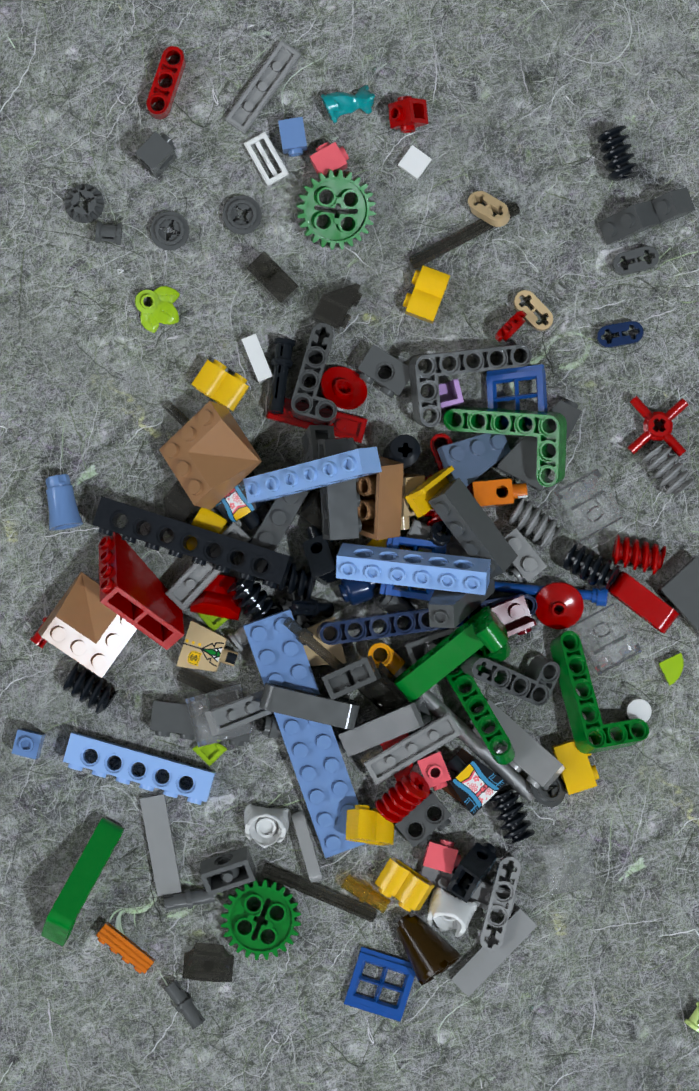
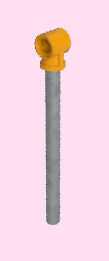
[368,642,534,802]

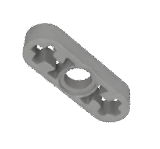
[291,810,323,883]

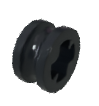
[429,521,453,546]

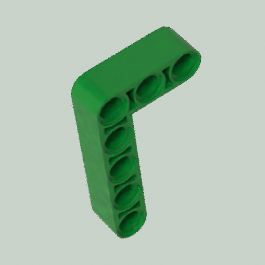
[443,406,567,487]
[394,606,509,702]
[550,631,649,754]
[446,641,515,765]
[41,817,125,947]

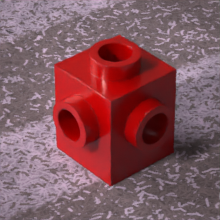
[388,96,428,133]

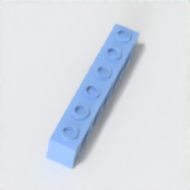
[243,447,382,503]
[336,543,491,595]
[63,732,216,805]

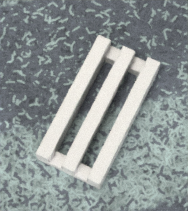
[244,132,289,187]

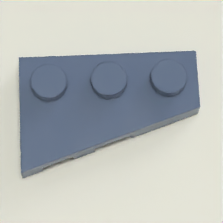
[437,433,510,487]

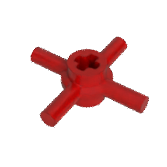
[627,396,688,457]

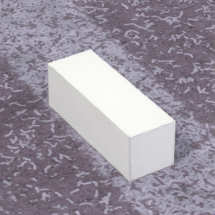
[241,334,273,383]

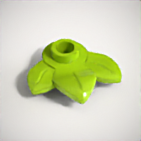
[135,286,180,333]

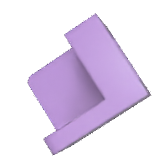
[428,379,464,410]

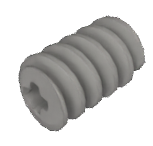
[642,442,695,496]
[508,498,564,548]

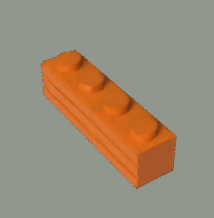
[96,922,155,974]

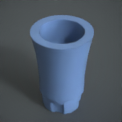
[46,474,83,531]

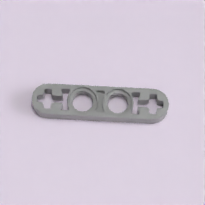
[480,856,521,952]

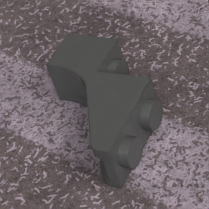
[598,187,695,245]

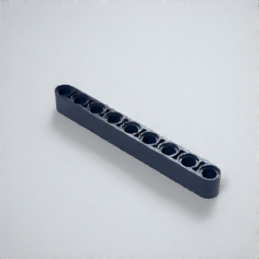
[317,594,537,645]

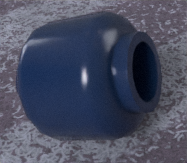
[338,579,377,606]

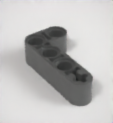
[291,323,337,426]
[460,653,560,706]
[259,683,360,730]

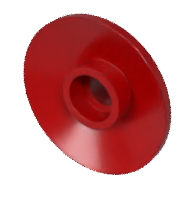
[320,366,367,410]
[535,582,584,629]

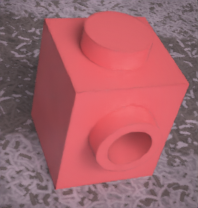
[310,142,349,177]
[417,750,451,791]
[422,839,461,874]

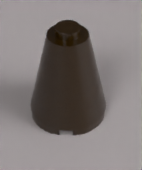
[396,914,461,986]

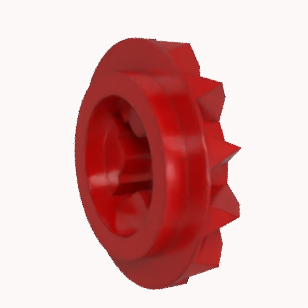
[495,311,527,343]

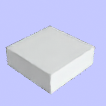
[398,145,432,180]

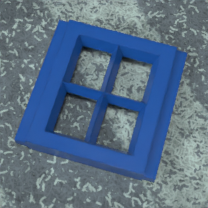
[486,364,548,428]
[379,536,447,601]
[344,946,415,1022]

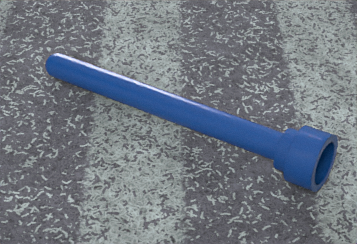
[495,581,608,607]

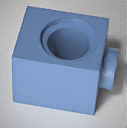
[278,117,307,157]
[11,728,45,760]

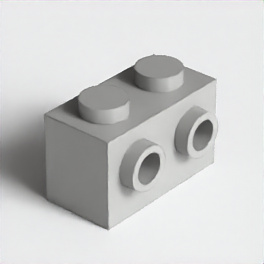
[504,528,547,583]

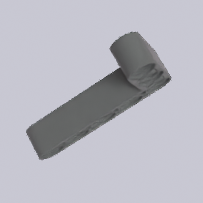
[409,344,532,427]

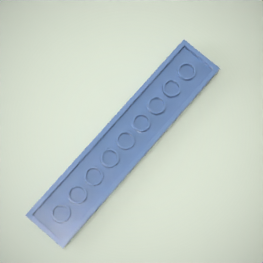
[243,609,365,858]

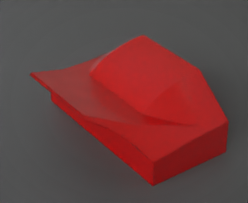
[190,575,242,621]

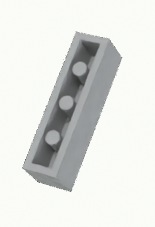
[469,700,566,790]

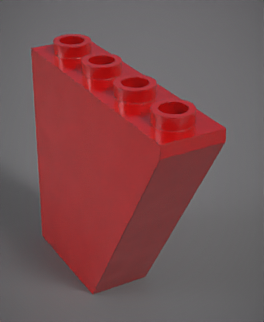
[98,532,184,650]

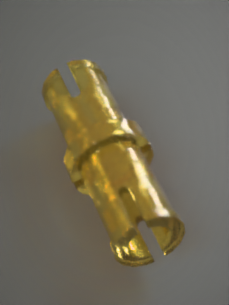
[340,874,391,913]

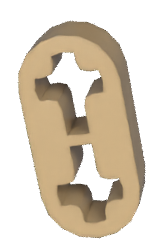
[468,191,510,227]
[514,290,553,331]

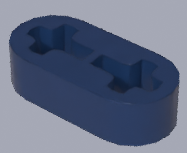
[596,321,644,348]

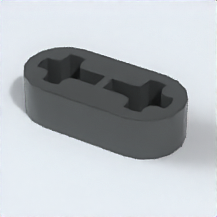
[612,246,659,276]

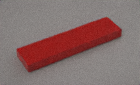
[266,398,368,444]

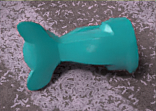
[320,85,375,123]

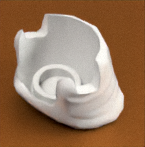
[244,804,291,848]
[427,887,477,937]

